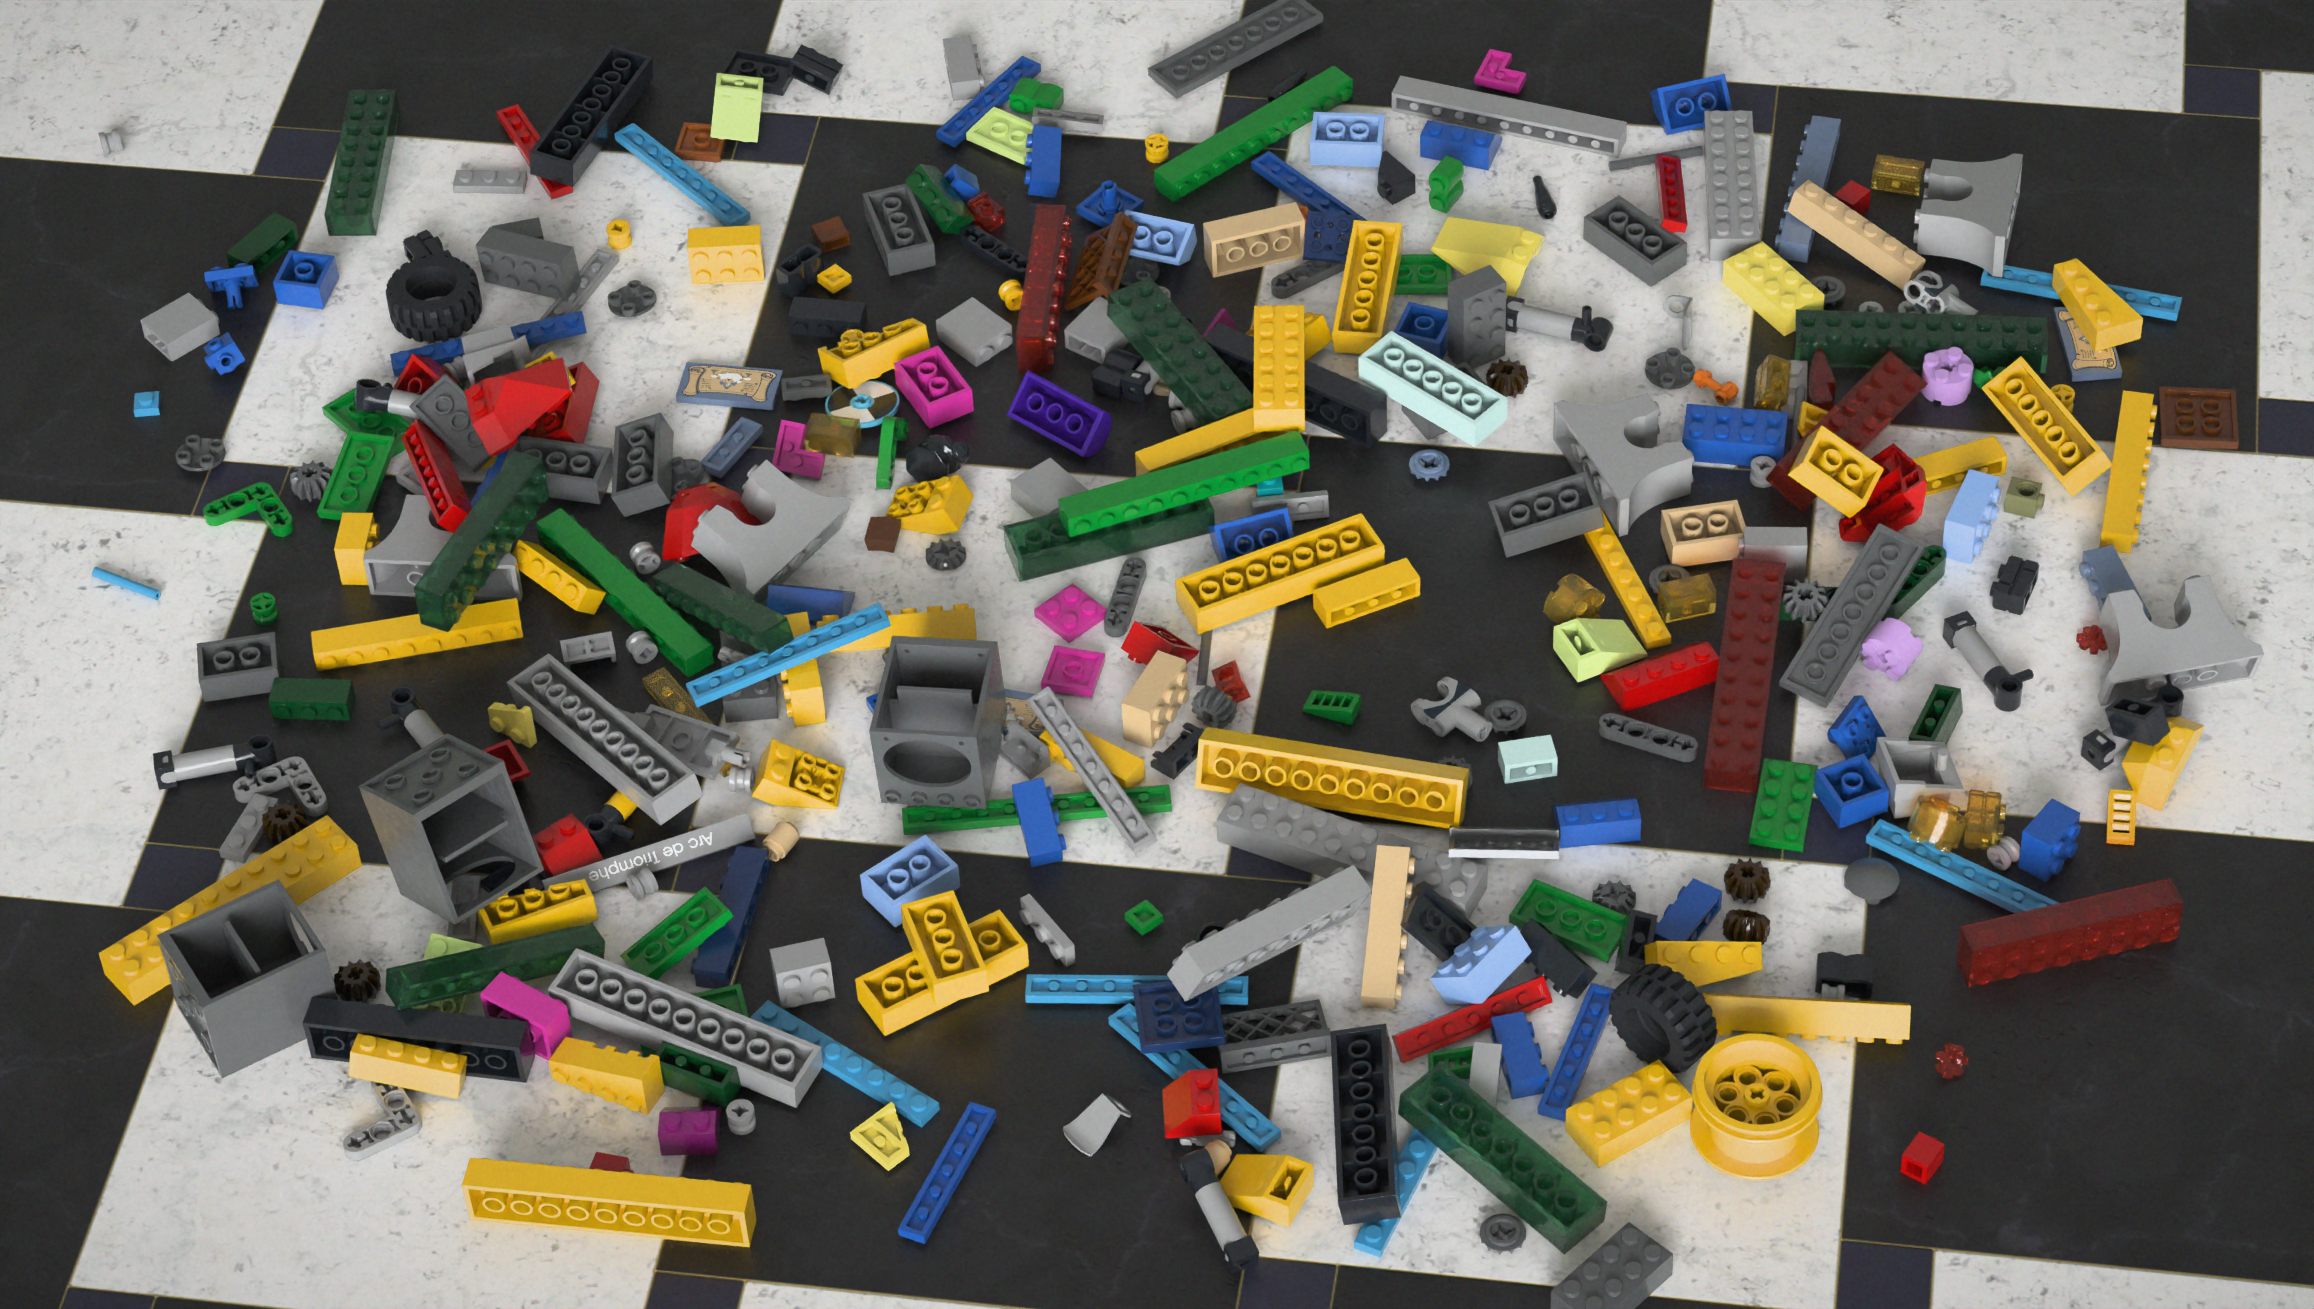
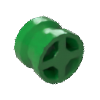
[250,593,279,625]

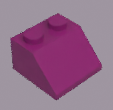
[658,1106,721,1156]

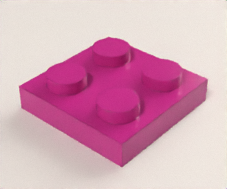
[1034,583,1107,643]
[1041,645,1105,698]

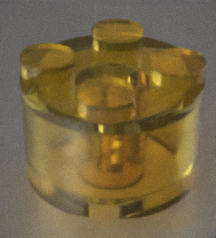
[1544,573,1605,625]
[1907,795,1970,853]

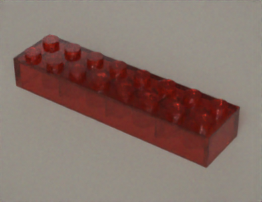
[1016,204,1072,374]
[1766,351,1928,513]
[1956,878,2184,987]

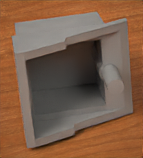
[461,324,533,386]
[1875,737,1964,819]

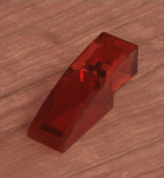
[1808,348,1836,413]

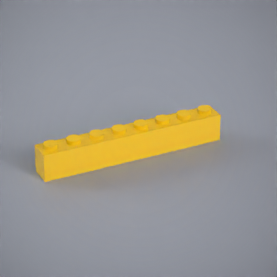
[2099,390,2157,554]
[311,598,523,671]
[1699,992,1911,1044]

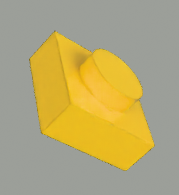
[817,264,852,294]

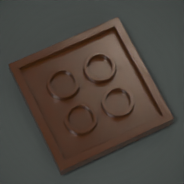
[2158,386,2239,449]

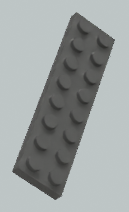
[1148,0,1323,99]
[1779,523,1926,708]

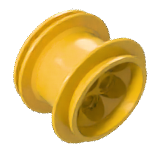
[1690,1033,1823,1180]

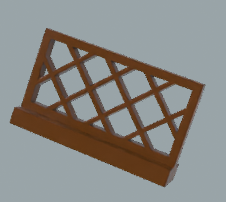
[1064,211,1138,311]

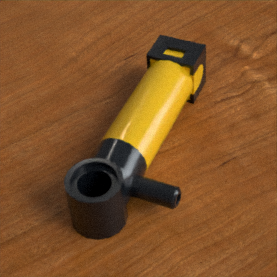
[583,790,638,851]

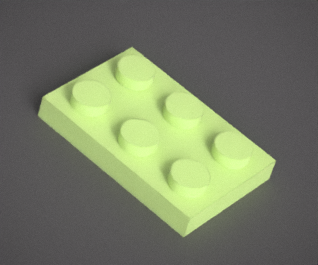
[966,107,1034,165]

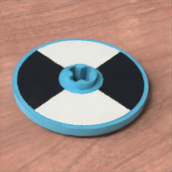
[825,380,900,428]

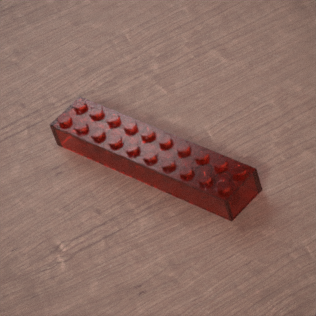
[1703,558,1786,793]

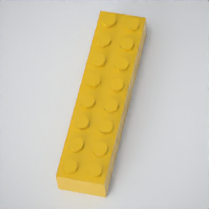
[1175,513,1385,635]

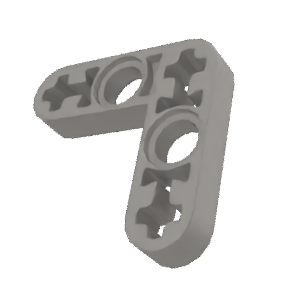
[233,756,328,817]
[343,1081,422,1161]

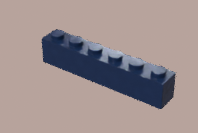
[691,846,771,989]

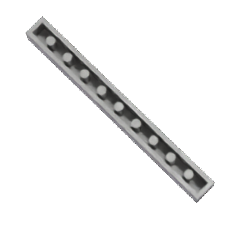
[1392,75,1627,158]

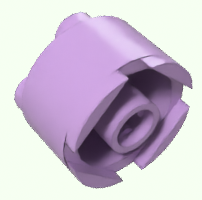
[1921,347,1974,406]
[1861,618,1923,681]

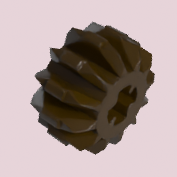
[1486,358,1528,398]
[262,800,308,843]
[1724,858,1771,904]
[1722,909,1770,945]
[334,959,381,1003]

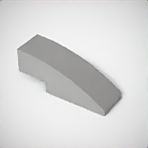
[1465,1042,1502,1135]

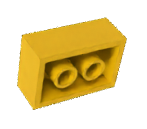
[687,225,765,284]
[1788,425,1884,518]

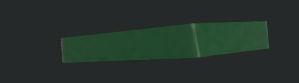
[1744,545,1947,621]

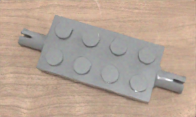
[616,704,751,780]

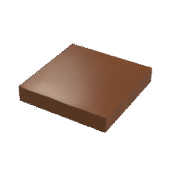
[674,122,728,162]

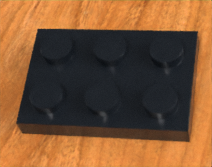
[720,48,793,96]
[1400,881,1477,962]

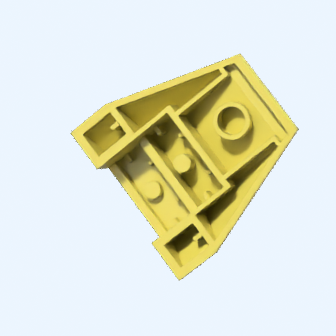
[1431,217,1545,299]

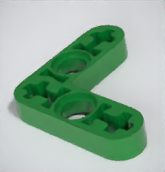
[876,416,909,490]
[203,482,294,537]

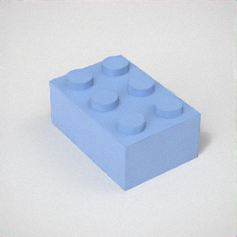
[1310,112,1385,167]
[1942,469,2002,564]
[860,835,960,927]
[1430,925,1532,1005]

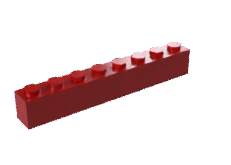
[401,419,477,539]

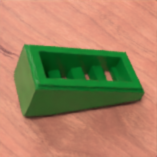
[1303,690,1362,725]
[1428,1046,1473,1079]

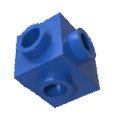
[203,332,246,375]

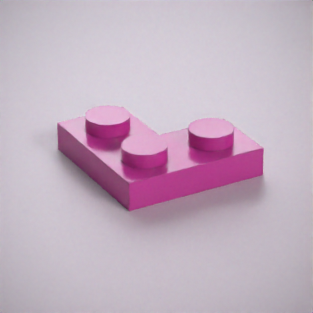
[1474,49,1526,95]
[772,419,826,479]

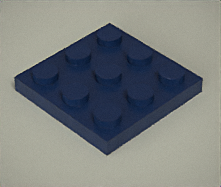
[1132,981,1225,1054]

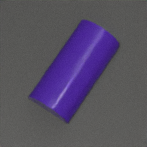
[1007,370,1112,457]

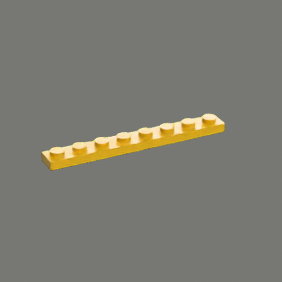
[1584,505,1671,650]

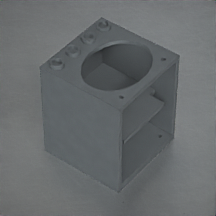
[869,636,1008,809]
[358,733,544,925]
[157,879,341,1078]

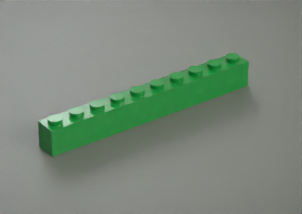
[1154,66,1353,202]
[1058,431,1310,537]
[536,508,714,678]

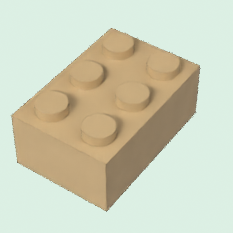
[1660,500,1746,567]
[1121,650,1190,749]

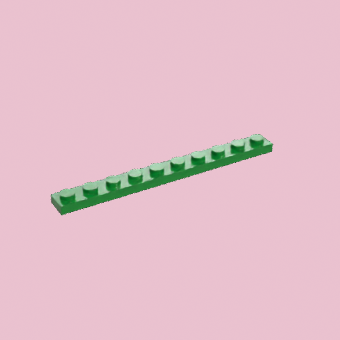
[902,785,1172,835]

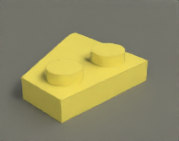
[488,702,537,748]
[850,1102,910,1171]

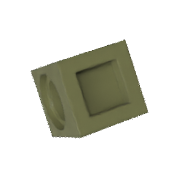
[2004,477,2045,518]

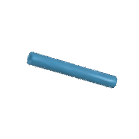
[92,567,161,600]

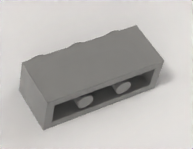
[943,35,984,101]

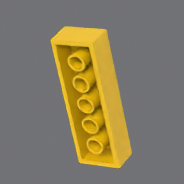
[1332,220,1404,355]
[1253,305,1305,432]
[1982,356,2113,497]
[1135,408,1285,477]
[817,603,977,653]
[855,909,1029,1036]

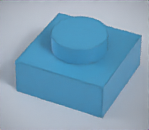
[134,391,161,417]

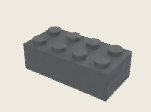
[862,183,936,276]
[1583,195,1687,287]
[476,227,582,302]
[1447,265,1506,369]
[611,412,674,517]
[500,435,613,504]
[1488,471,1605,558]
[720,621,778,723]
[1550,1222,1673,1309]

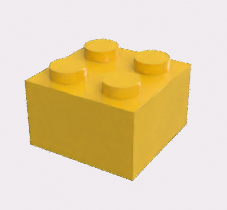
[334,513,382,585]

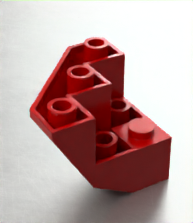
[662,482,763,563]

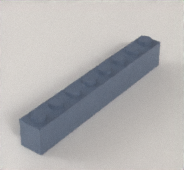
[1775,115,1841,263]

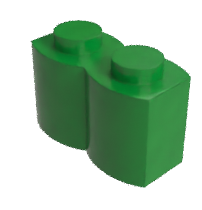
[1009,78,1064,114]
[1429,155,1464,214]

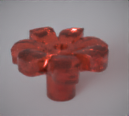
[2076,625,2108,655]
[1935,1043,1969,1079]

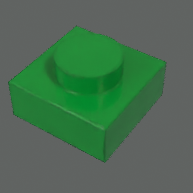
[1125,899,1164,936]

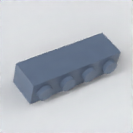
[2079,545,2152,621]

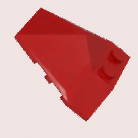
[464,357,573,458]
[1838,443,1927,543]

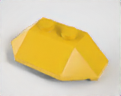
[2122,716,2204,811]

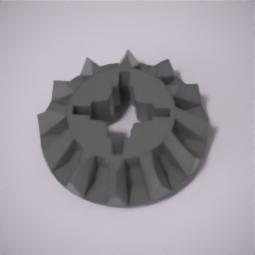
[1809,276,1846,306]
[925,538,966,571]
[1649,564,1691,598]
[1484,699,1527,735]
[1592,880,1636,915]
[1480,1214,1526,1255]

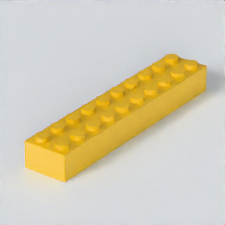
[1195,727,1469,829]
[99,815,362,1006]
[462,1158,757,1247]

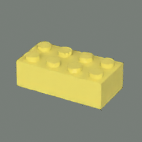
[1723,241,1825,336]

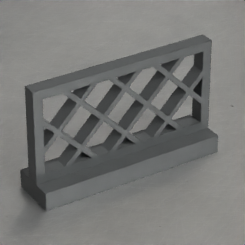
[1449,826,1559,859]
[1216,999,1331,1074]

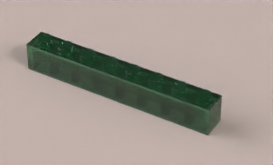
[652,562,794,655]
[385,923,605,1010]

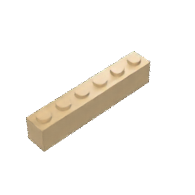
[1787,180,1926,291]
[1361,845,1415,1010]

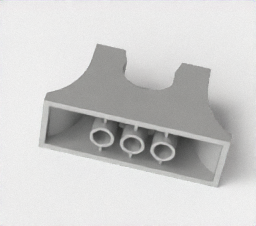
[1913,153,2023,277]
[1553,393,1694,537]
[691,459,852,620]
[363,495,523,601]
[2098,575,2264,706]

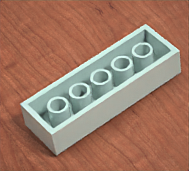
[1358,331,1508,447]

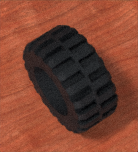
[386,254,482,343]
[1609,964,1717,1074]

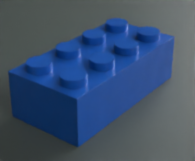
[1682,404,1788,469]

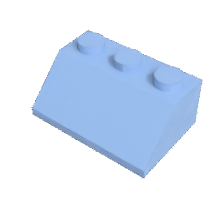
[1124,210,1197,266]

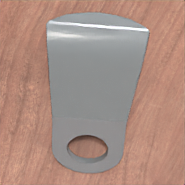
[1664,295,1693,350]
[1063,1093,1132,1156]

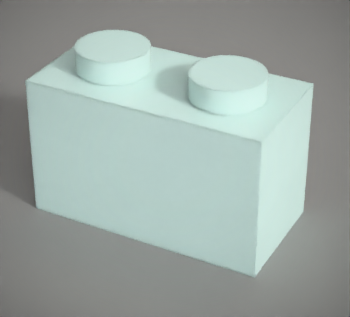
[1498,735,1558,784]

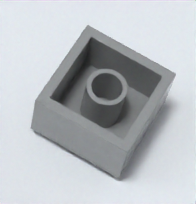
[769,938,835,1009]

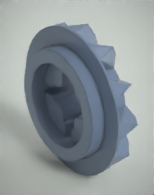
[1409,449,1450,481]

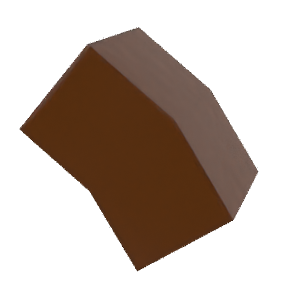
[811,216,850,254]
[864,517,901,553]

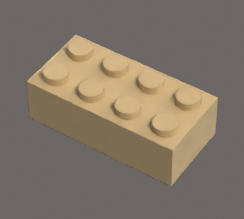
[1203,202,1305,278]

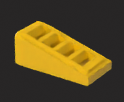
[2106,789,2136,845]

